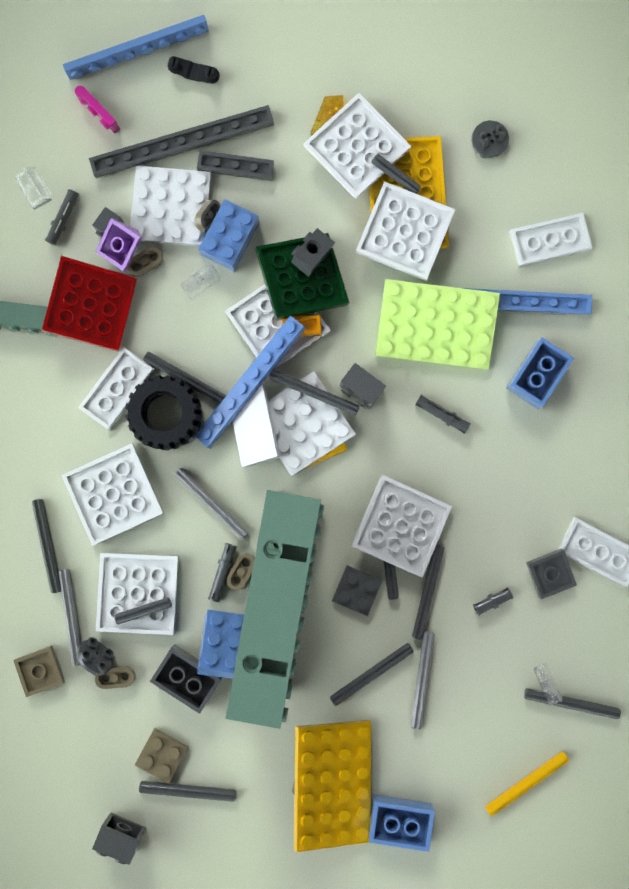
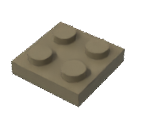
[13,646,65,697]
[135,728,189,784]

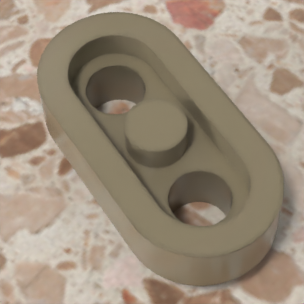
[194,200,220,231]
[127,247,163,277]
[227,553,255,590]
[95,666,135,689]

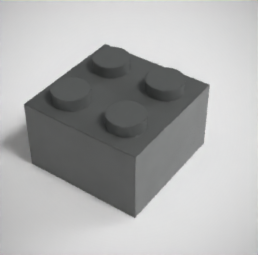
[340,363,386,409]
[92,813,146,865]

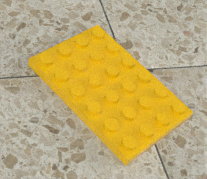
[369,136,449,249]
[294,720,371,852]

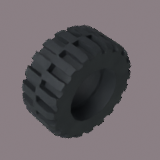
[125,375,202,450]

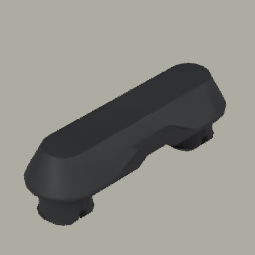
[167,56,220,84]

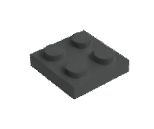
[526,548,577,599]
[332,565,383,616]

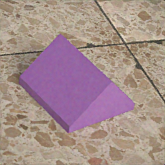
[95,218,142,271]

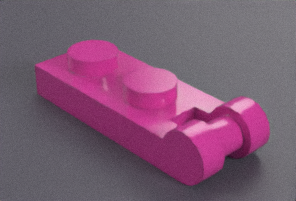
[75,86,120,133]

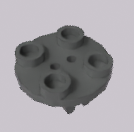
[471,120,509,159]
[76,637,114,676]

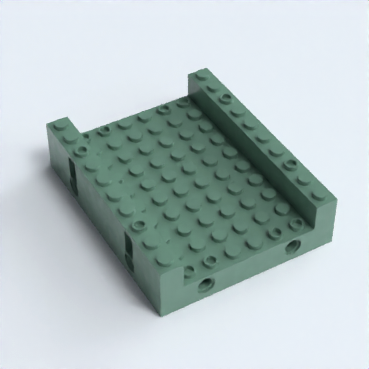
[225,490,324,729]

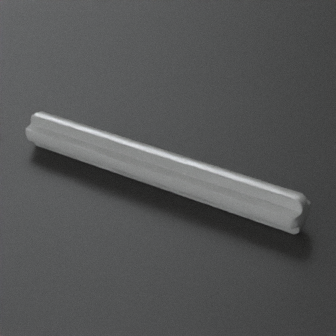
[175,468,248,539]
[59,569,81,666]
[411,631,434,729]

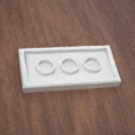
[509,213,593,267]
[78,347,155,430]
[233,383,280,468]
[558,517,629,588]

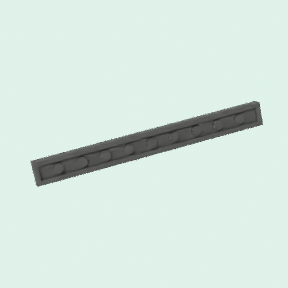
[89,105,274,178]

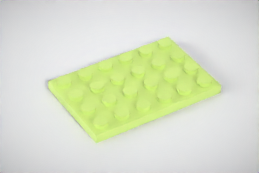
[375,279,500,370]

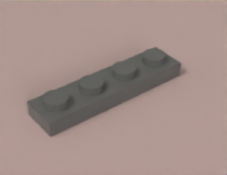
[197,150,274,181]

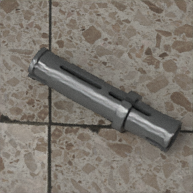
[45,189,79,246]
[415,395,471,434]
[208,543,237,602]

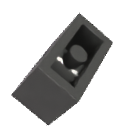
[291,228,335,277]

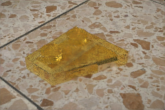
[311,95,344,136]

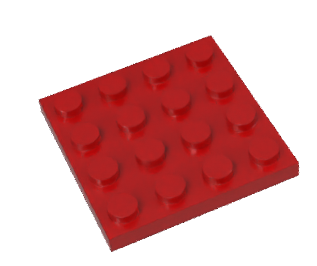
[41,255,137,352]

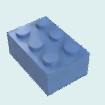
[198,199,260,272]
[506,337,574,409]
[197,610,244,679]
[368,794,435,852]

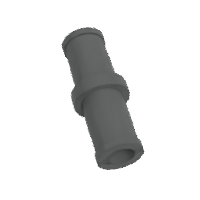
[473,587,513,616]

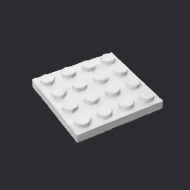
[304,93,411,199]
[130,166,212,247]
[356,181,455,281]
[225,284,331,369]
[268,371,356,476]
[61,443,164,546]
[351,475,452,578]
[96,553,179,635]

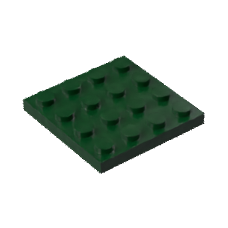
[255,233,350,320]

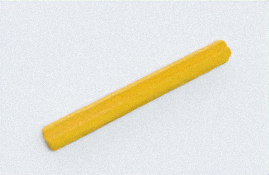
[485,751,569,816]

